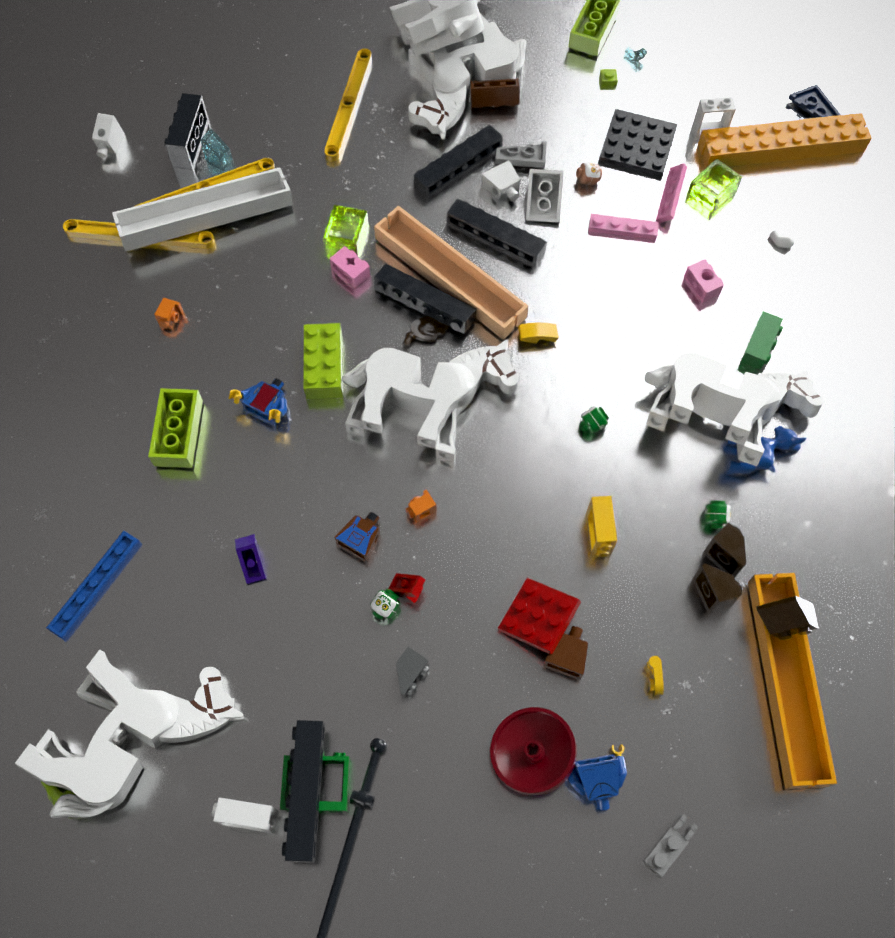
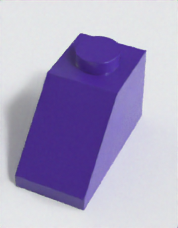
[235,534,266,584]

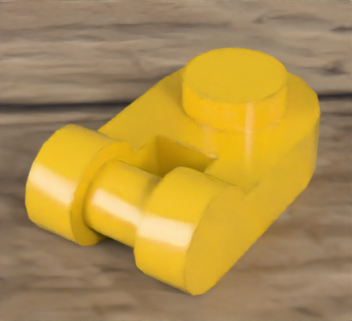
[647,656,664,695]

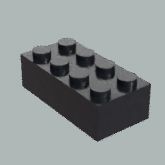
[164,93,209,170]

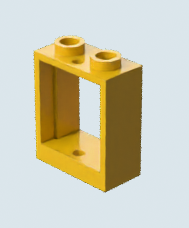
[586,496,617,557]

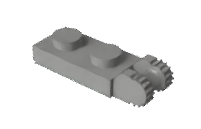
[643,814,698,878]

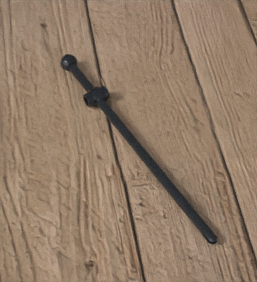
[316,738,387,938]

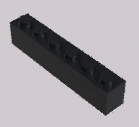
[414,124,503,198]
[447,198,547,267]
[374,264,476,334]
[282,720,325,863]

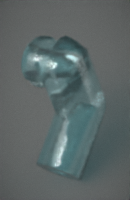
[624,46,647,61]

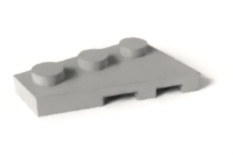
[495,141,547,168]

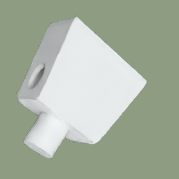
[92,113,125,158]
[482,160,520,201]

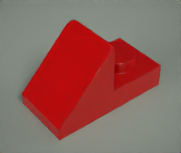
[388,573,426,603]

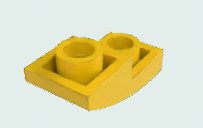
[518,322,559,344]

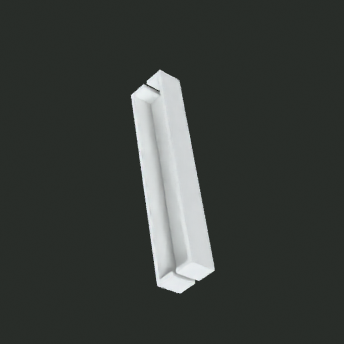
[112,167,293,252]

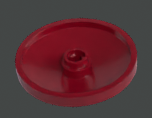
[490,707,577,795]

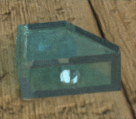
[200,129,233,171]

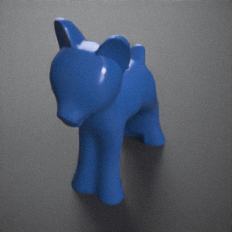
[725,426,807,475]

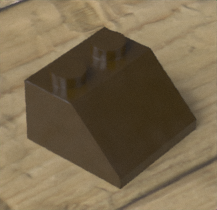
[704,523,747,578]
[693,564,742,614]
[756,596,818,640]

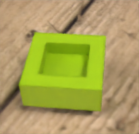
[600,69,618,86]

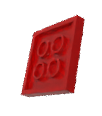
[498,578,581,655]

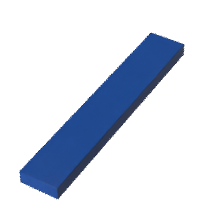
[46,530,141,640]

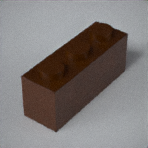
[470,78,520,108]

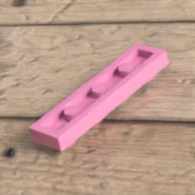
[656,163,687,223]
[588,213,659,240]

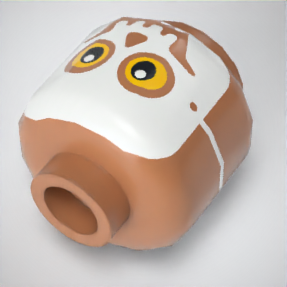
[576,162,602,185]

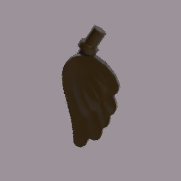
[402,316,450,347]

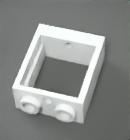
[691,96,736,140]
[212,798,278,833]

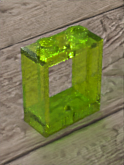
[688,159,743,211]
[323,205,368,254]

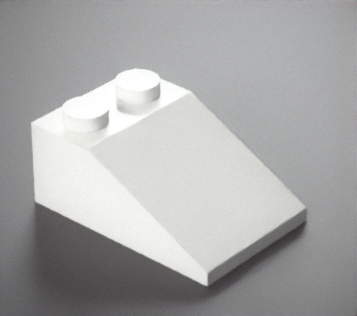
[526,169,564,223]

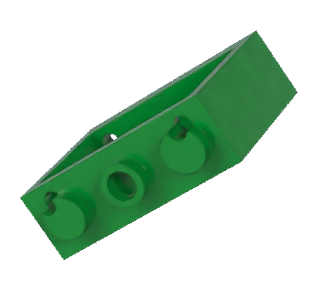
[280,752,351,813]

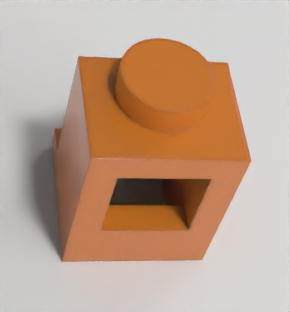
[154,297,184,328]
[405,489,437,523]

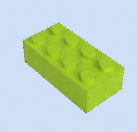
[568,0,621,56]
[303,323,343,399]
[148,388,203,468]

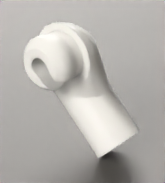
[769,230,795,248]

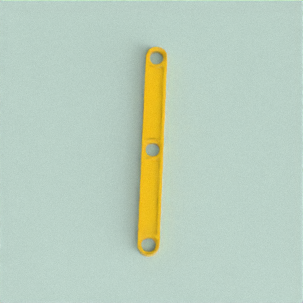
[324,48,372,162]
[134,158,275,207]
[63,219,215,249]

